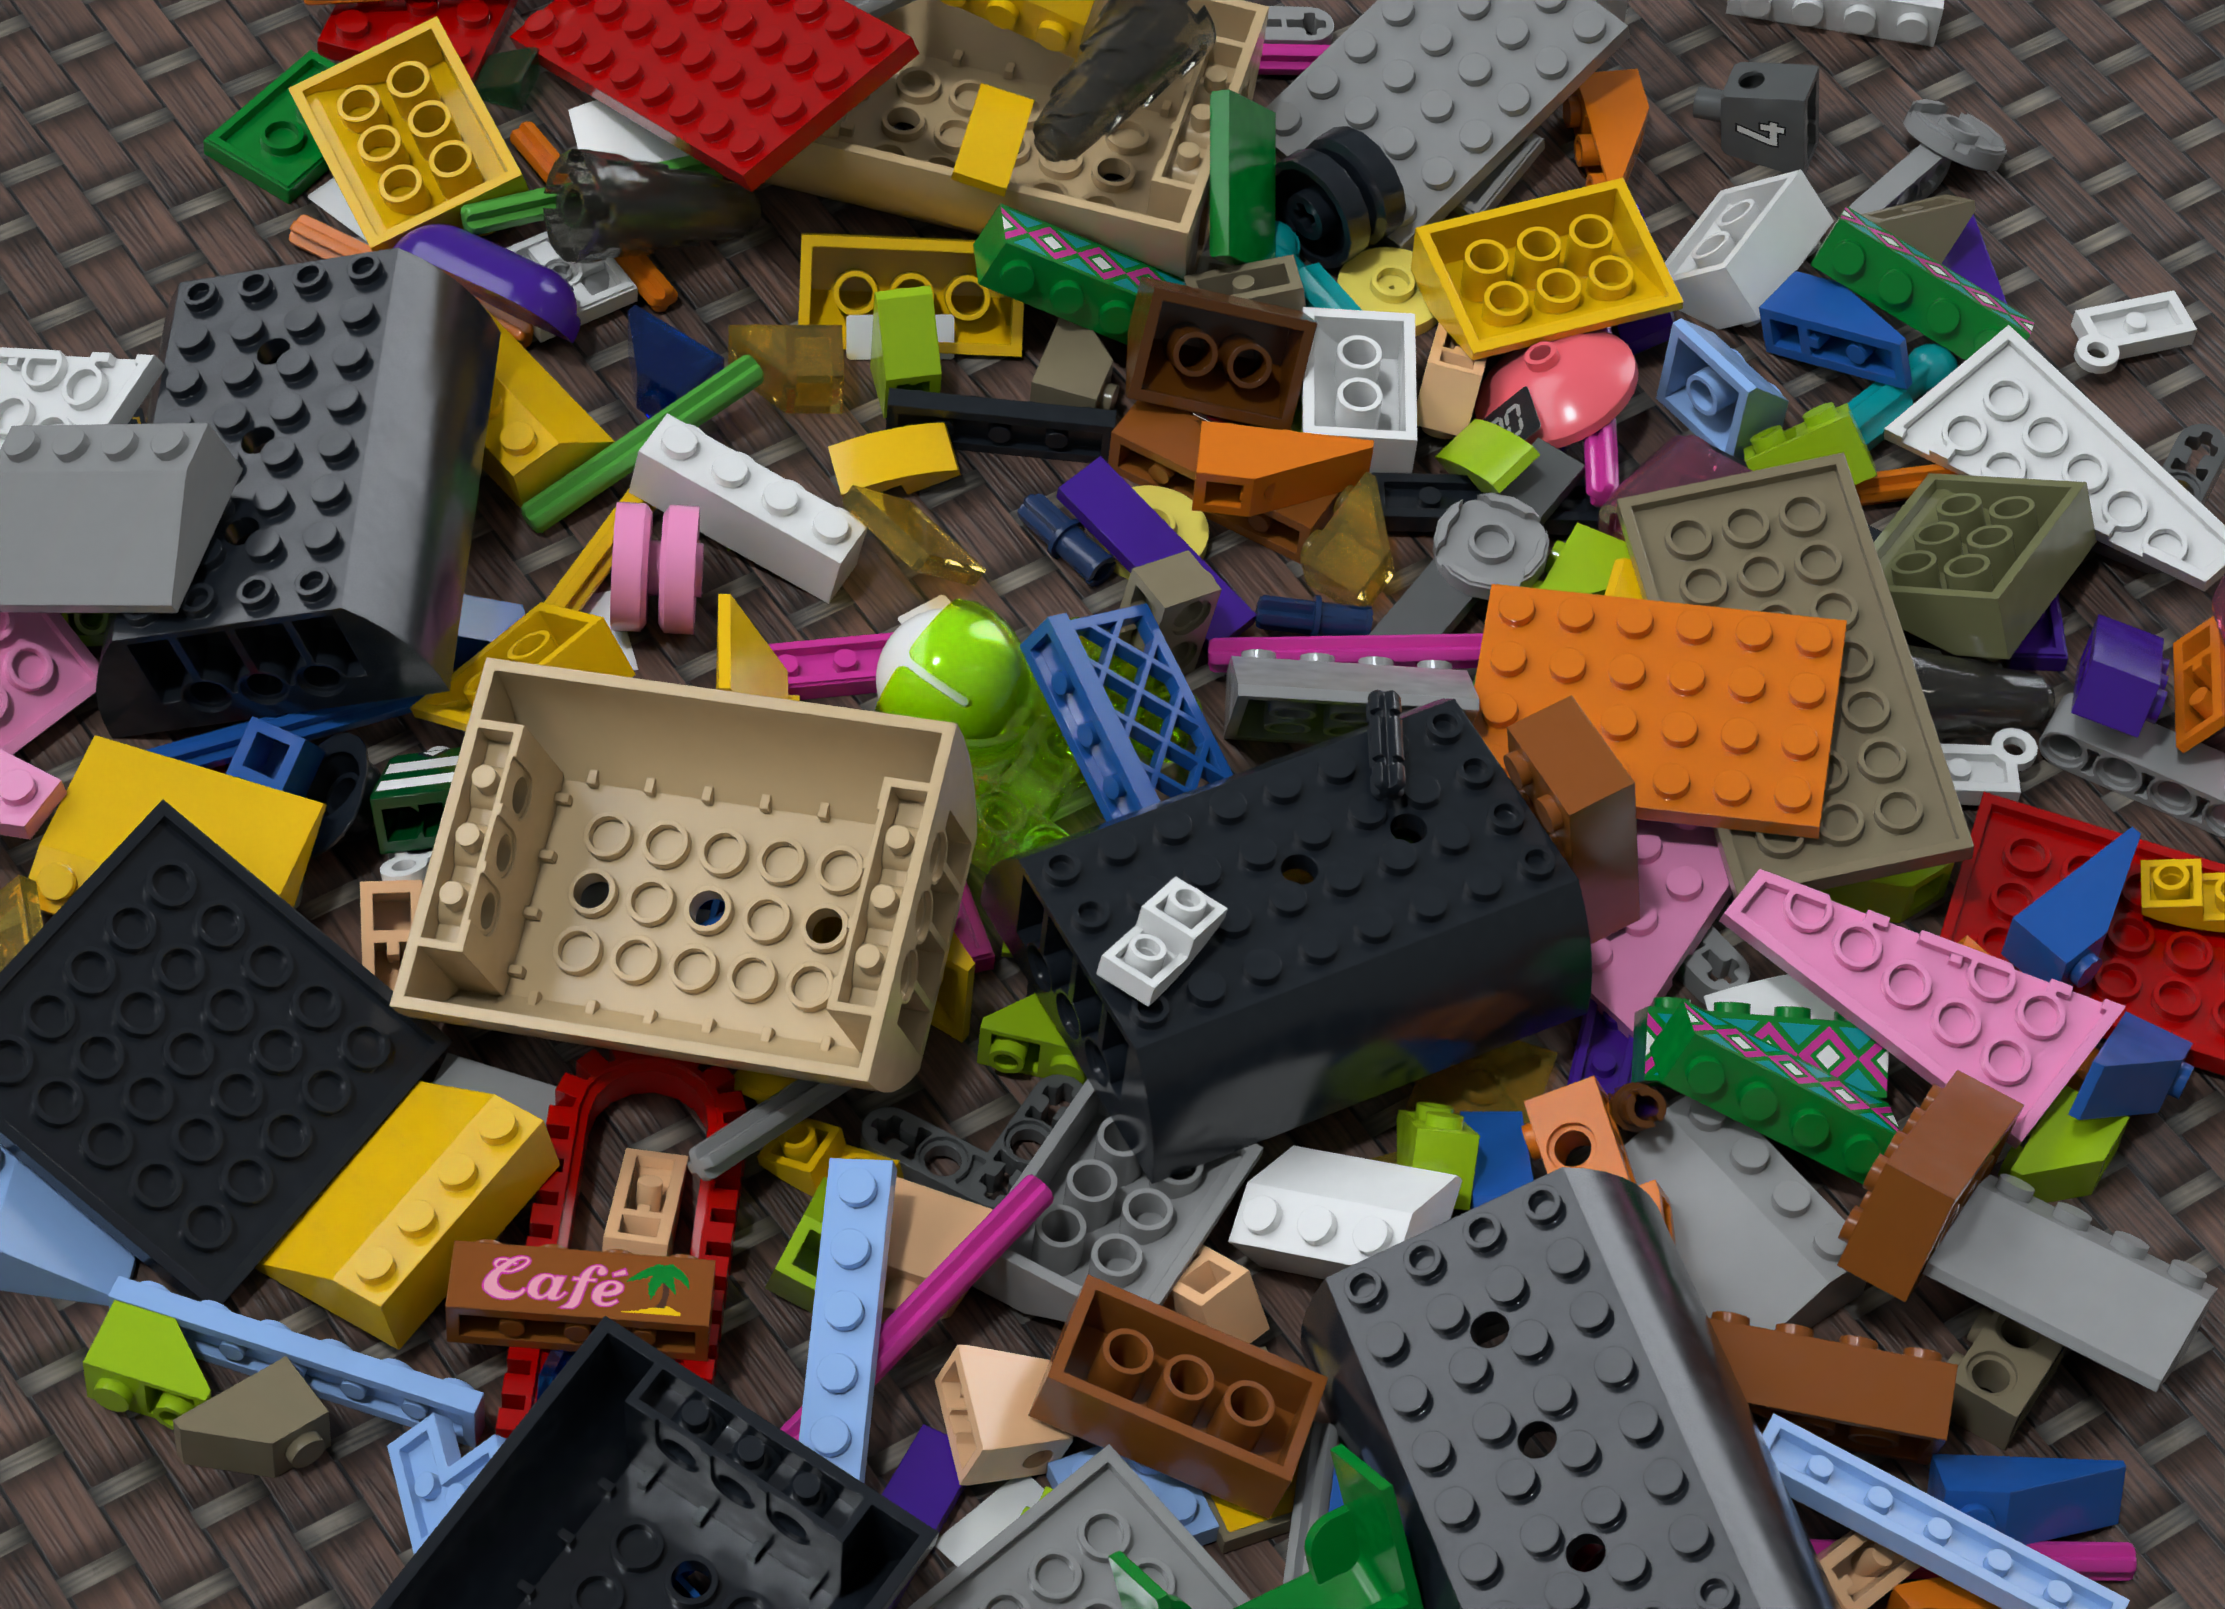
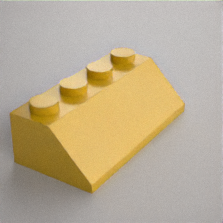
[797,232,1024,357]
[481,304,615,508]

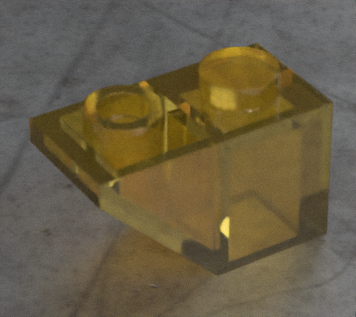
[727,324,844,414]
[1300,471,1395,606]

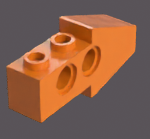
[1521,1076,1676,1246]

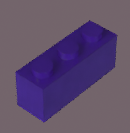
[2071,614,2170,738]

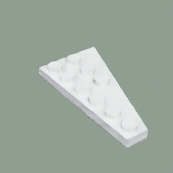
[1884,325,2225,592]
[0,347,166,449]

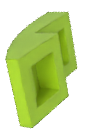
[1435,419,1540,494]

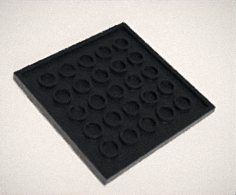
[0,799,453,1305]

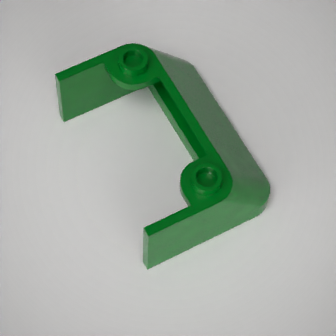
[1108,1444,1424,1609]

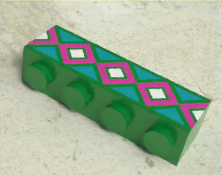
[973,203,1185,345]
[1810,206,2035,360]
[1631,997,1889,1100]
[1649,999,1900,1184]

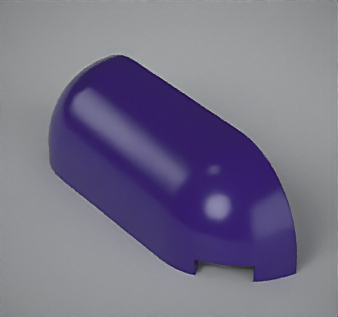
[393,224,581,343]

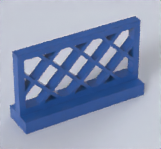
[1019,603,1233,821]

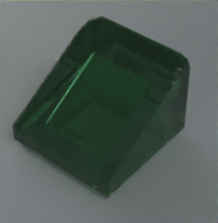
[474,47,540,111]

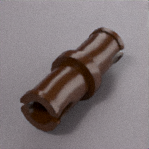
[1607,1082,1666,1132]

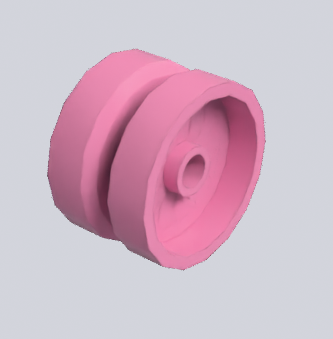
[610,502,704,635]

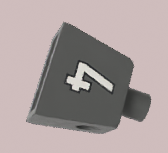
[1693,62,1819,175]

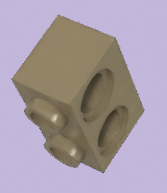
[1112,550,1222,688]
[1947,1307,2068,1451]

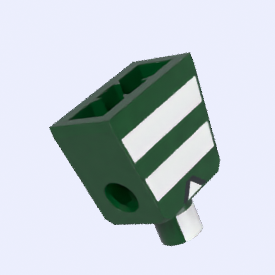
[370,746,461,854]

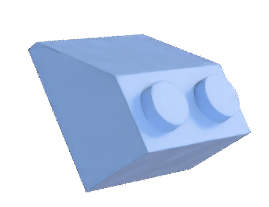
[1656,318,1789,460]

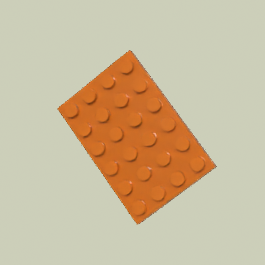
[1473,584,1847,839]

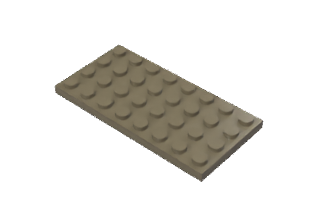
[1616,452,1974,900]

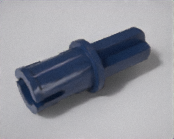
[1017,494,1116,587]
[1255,595,1373,636]

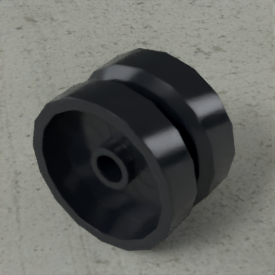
[1275,126,1406,269]

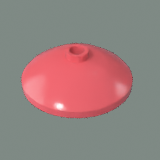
[1474,330,1639,449]

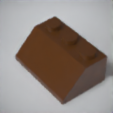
[1125,276,1317,430]

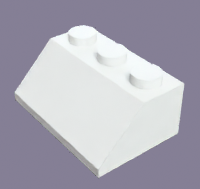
[1665,169,1834,330]
[1302,307,1417,483]
[1228,1145,1462,1279]

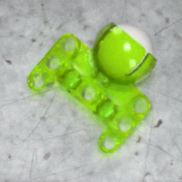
[874,599,1202,874]

